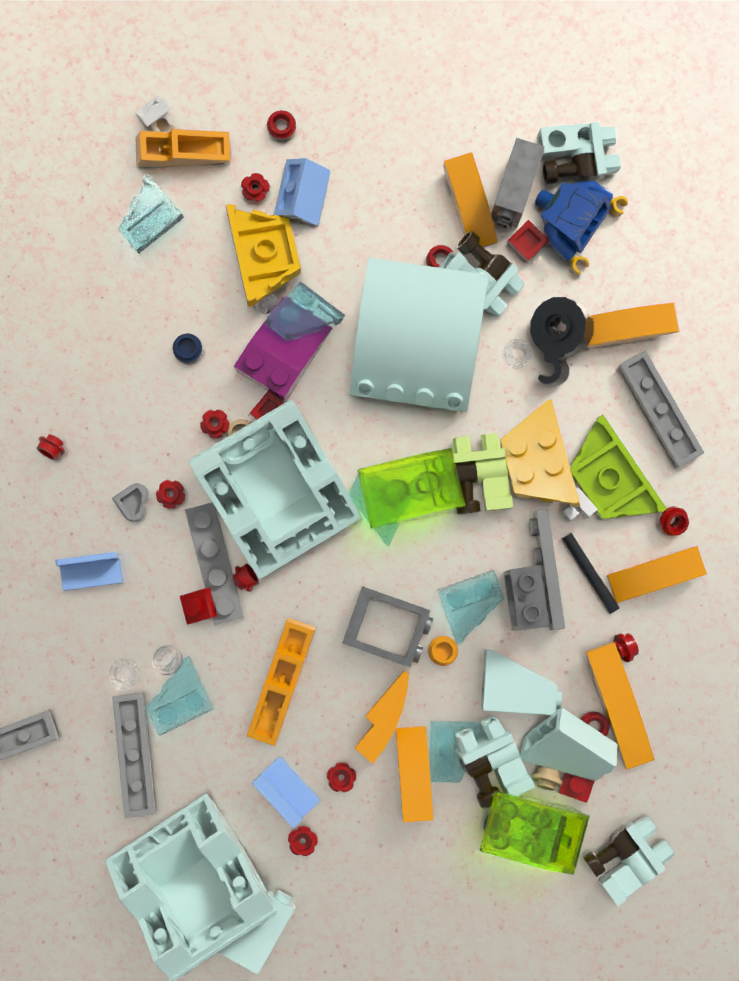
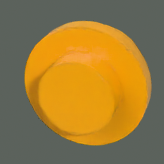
[428,636,458,666]

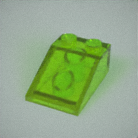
[357,448,465,528]

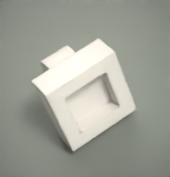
[135,96,173,132]
[561,487,598,522]

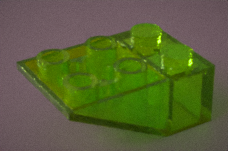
[480,791,590,875]

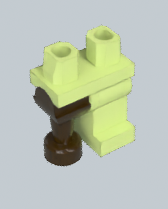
[449,433,513,514]

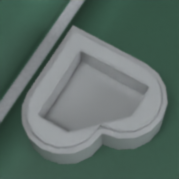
[112,483,149,522]

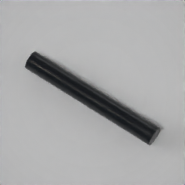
[562,532,620,614]

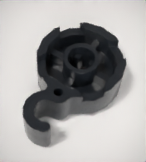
[530,297,594,385]

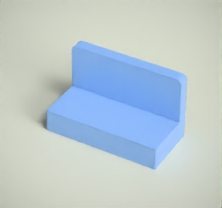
[274,158,330,225]
[56,552,124,591]
[252,757,320,828]

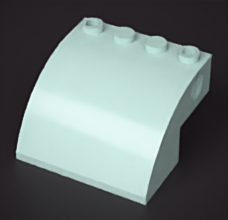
[349,258,488,412]
[188,400,362,580]
[105,793,277,981]

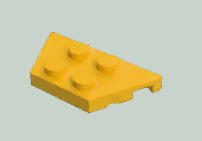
[226,204,301,307]
[501,399,580,507]

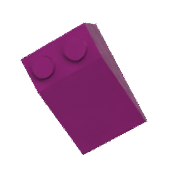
[234,297,333,402]

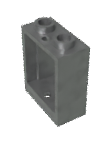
[491,137,545,229]
[503,565,549,631]
[342,586,434,667]

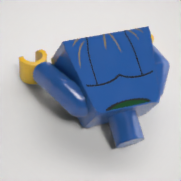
[535,181,628,275]

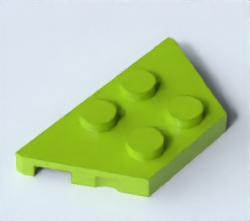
[570,414,667,520]

